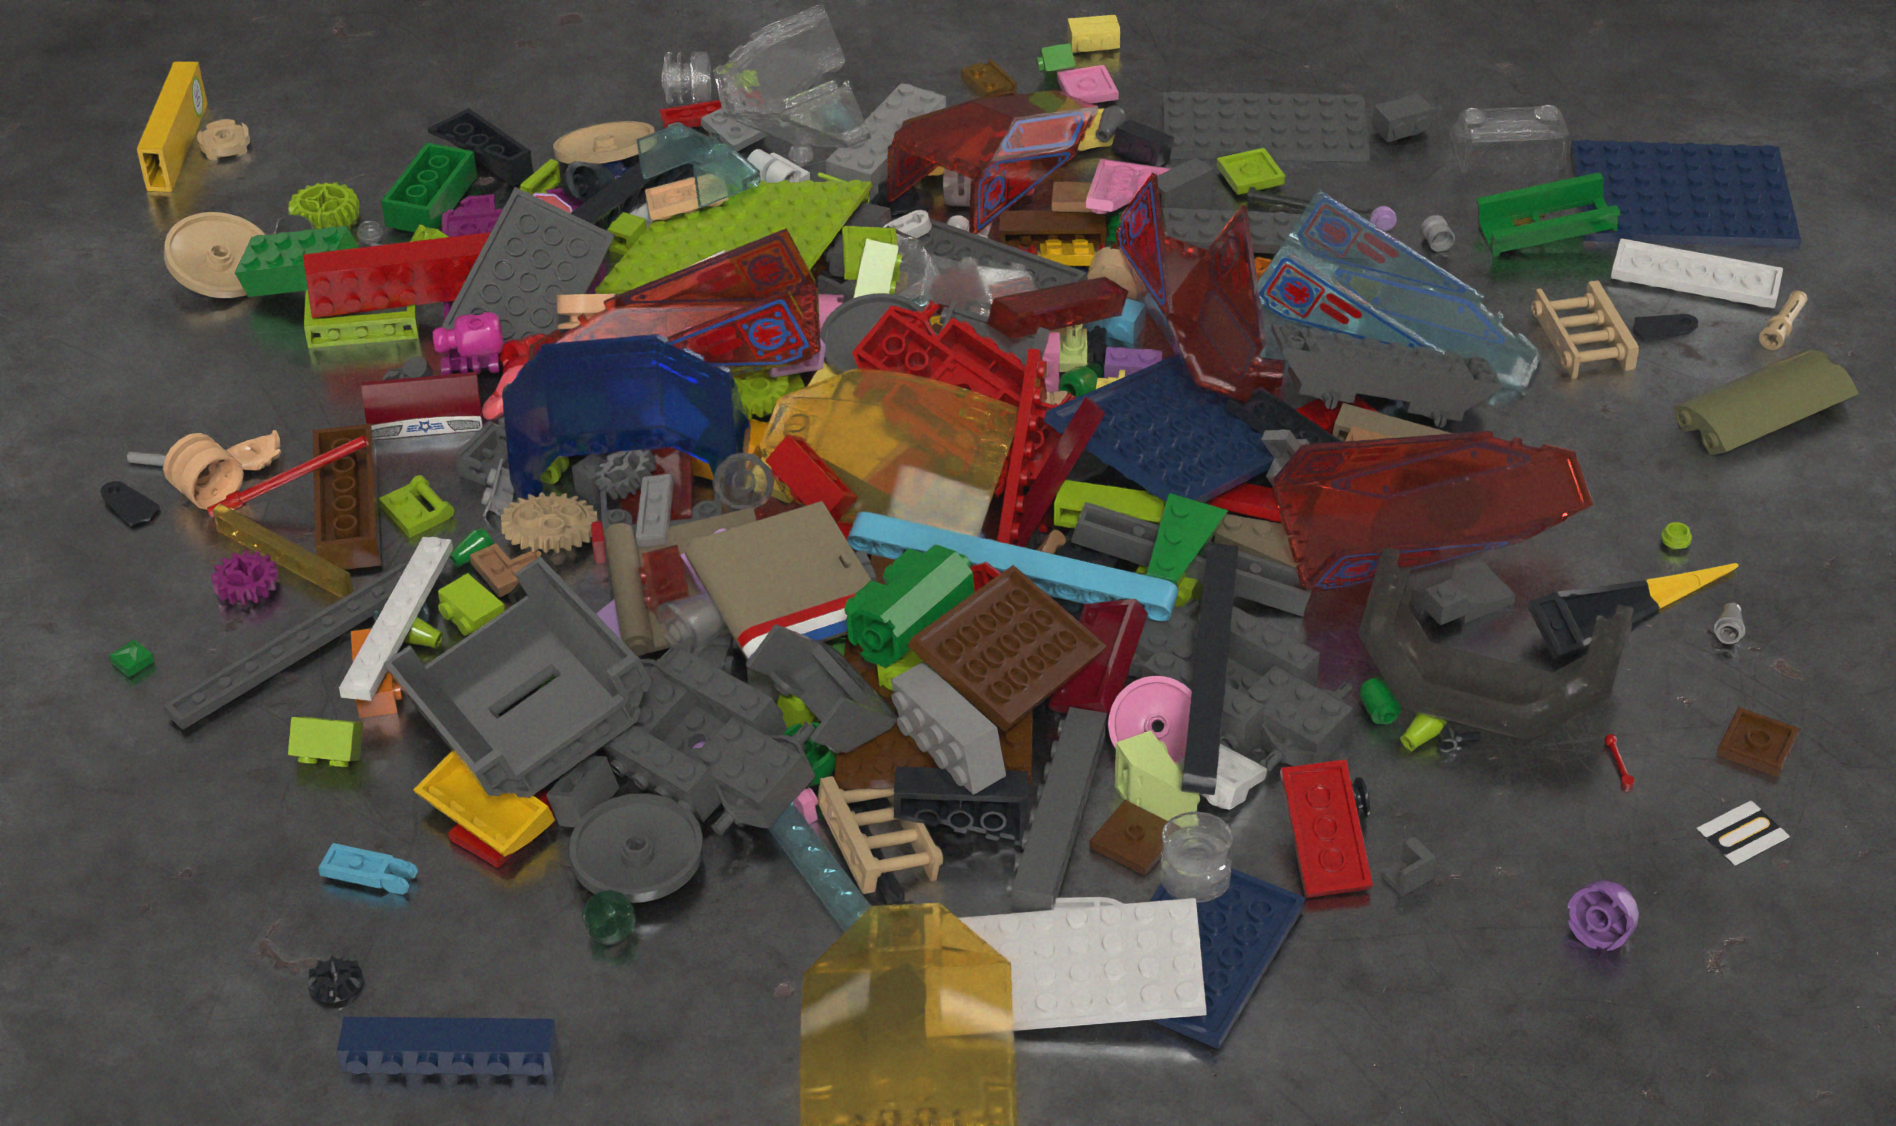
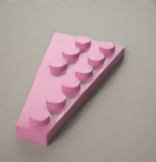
[1085,159,1170,214]

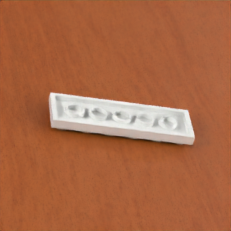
[1611,239,1783,308]

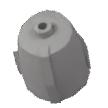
[943,164,991,207]

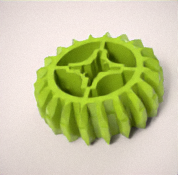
[288,181,360,230]

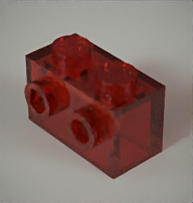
[638,545,693,619]

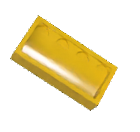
[413,751,555,857]

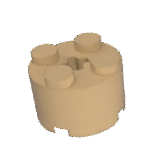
[1084,247,1143,300]

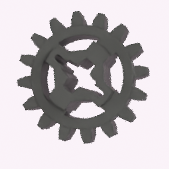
[595,442,657,500]

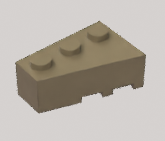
[1214,514,1309,571]

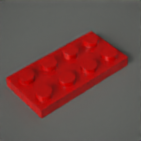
[1280,759,1373,898]

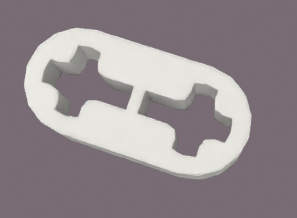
[884,210,932,246]

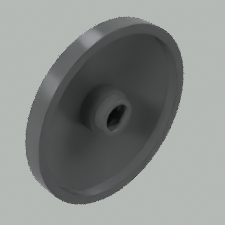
[820,293,932,383]
[569,794,703,903]

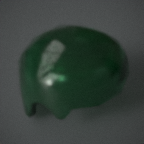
[582,890,636,946]

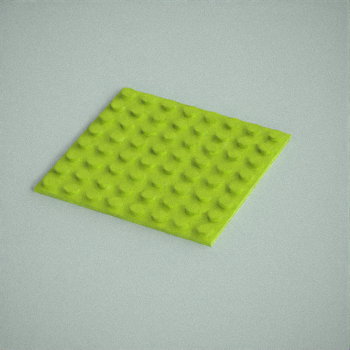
[595,179,873,295]

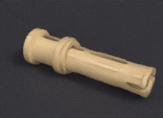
[1759,290,1807,350]

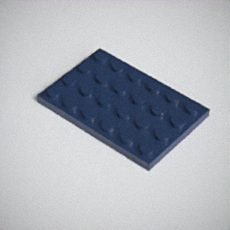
[1149,849,1306,1049]

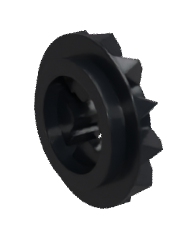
[306,955,363,1003]

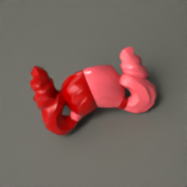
[482,333,553,420]

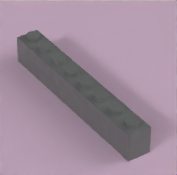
[1007,707,1107,913]

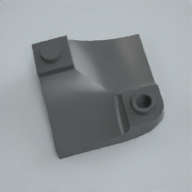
[1387,535,1516,625]

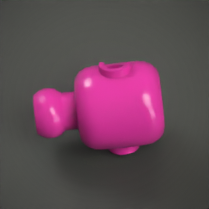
[433,312,503,359]

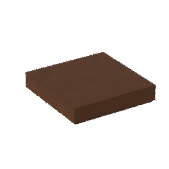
[1716,707,1800,777]

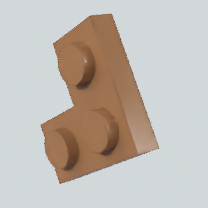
[470,543,542,597]

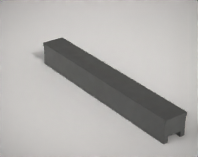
[1071,502,1315,617]

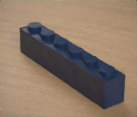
[337,1017,558,1076]

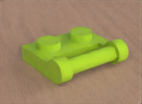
[379,475,455,538]

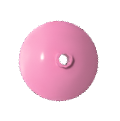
[1108,676,1192,764]

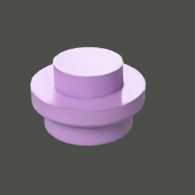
[1370,206,1397,231]

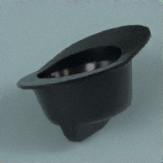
[558,161,616,203]
[871,177,933,215]

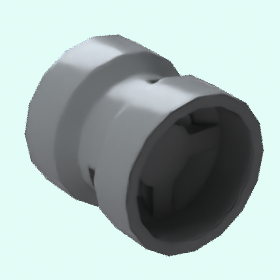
[1421,215,1455,252]

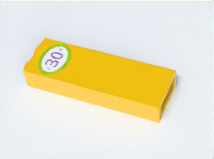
[137,61,208,192]

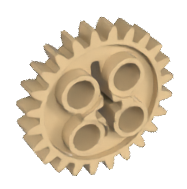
[501,492,598,553]

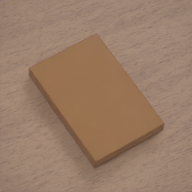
[1052,182,1092,212]

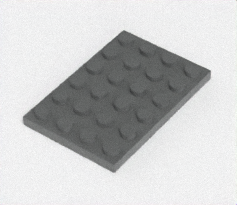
[441,187,615,378]

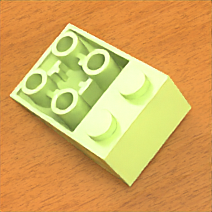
[1114,730,1200,842]

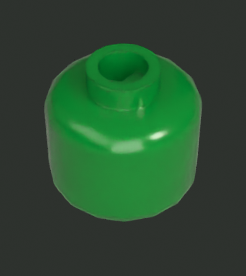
[1058,366,1098,398]

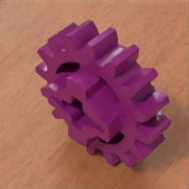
[211,550,279,605]

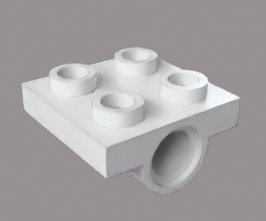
[737,149,810,183]

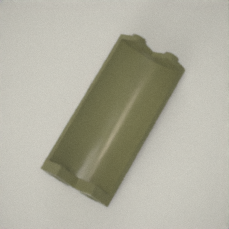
[1673,349,1858,455]

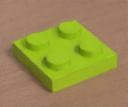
[1216,148,1285,195]

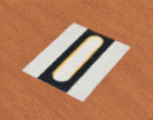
[1696,800,1790,866]

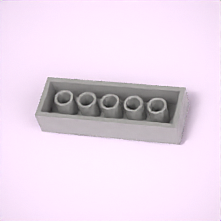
[826,83,946,200]

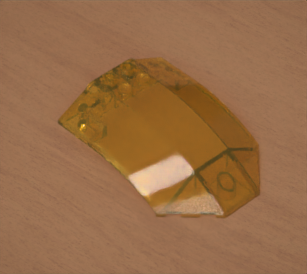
[759,369,1019,537]
[800,903,1018,1126]

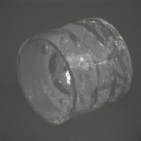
[662,51,711,105]
[1160,811,1233,903]

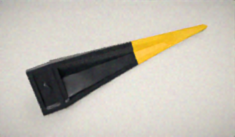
[1527,563,1739,660]

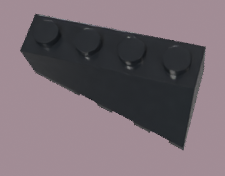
[427,108,534,186]

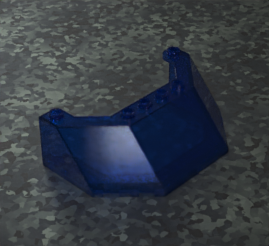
[502,334,751,499]

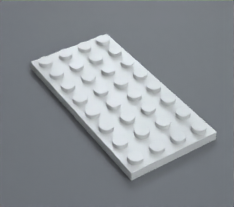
[925,898,1207,1038]

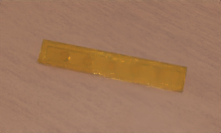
[212,504,353,598]

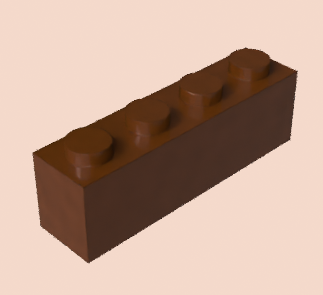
[999,211,1106,251]

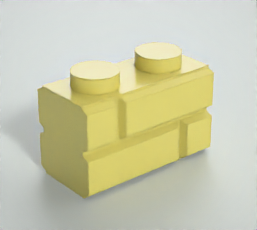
[1067,15,1120,53]

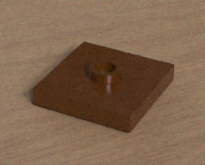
[1089,800,1181,876]

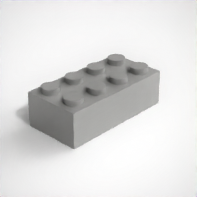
[891,662,1006,795]

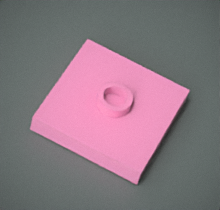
[1057,65,1119,107]

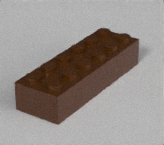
[313,423,381,573]

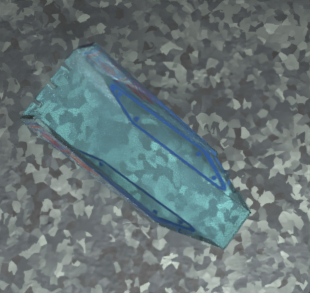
[1250,189,1543,392]

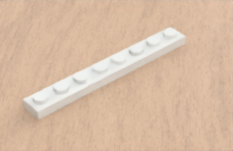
[339,537,453,701]

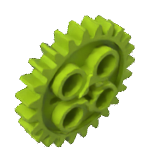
[696,353,789,420]

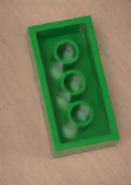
[381,142,477,232]
[234,226,359,297]

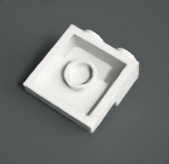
[1180,744,1268,810]

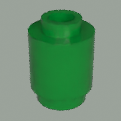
[1360,678,1402,725]

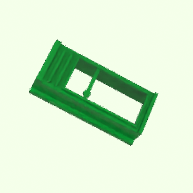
[1476,172,1620,257]

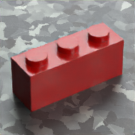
[765,434,858,524]

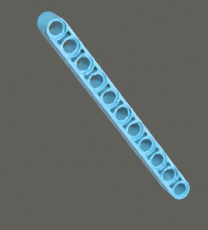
[847,511,1179,621]

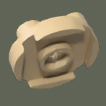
[197,119,250,160]

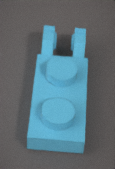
[318,843,418,895]

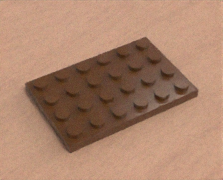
[907,565,1107,732]

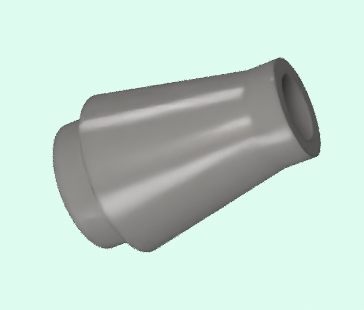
[1714,603,1745,644]

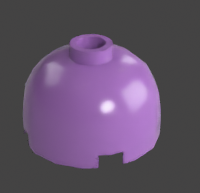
[1567,880,1639,951]

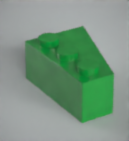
[1145,493,1228,587]

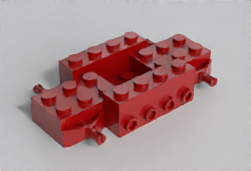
[851,300,1076,498]

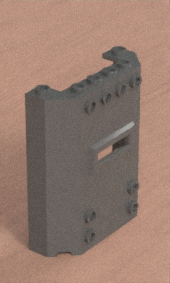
[383,556,652,798]

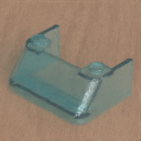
[636,122,761,208]

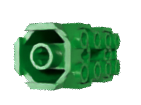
[844,544,975,668]

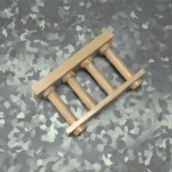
[1531,280,1639,379]
[817,776,943,894]

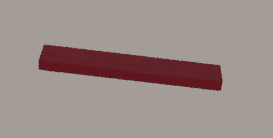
[1014,397,1105,548]

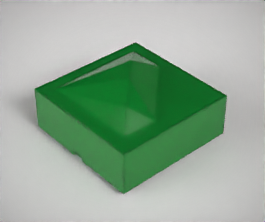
[109,639,154,678]

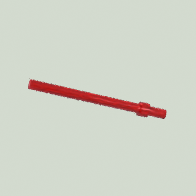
[207,435,369,518]

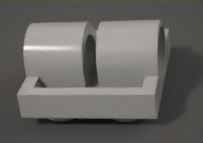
[701,98,773,154]

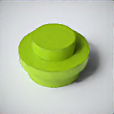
[1661,522,1692,549]

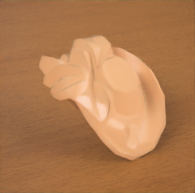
[226,430,281,471]

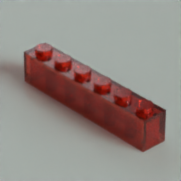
[987,276,1129,339]

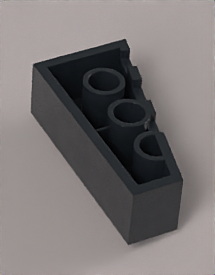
[894,766,1028,846]

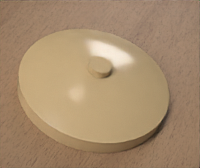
[553,121,656,165]
[164,212,265,298]

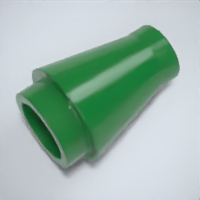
[449,528,494,568]

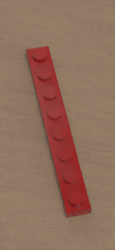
[997,349,1047,545]

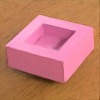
[790,788,818,826]

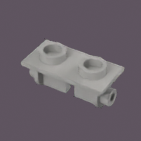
[481,458,518,517]

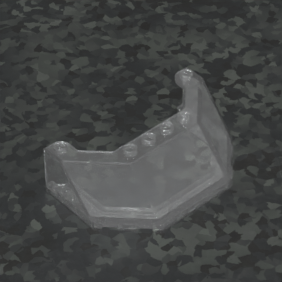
[713,3,871,148]

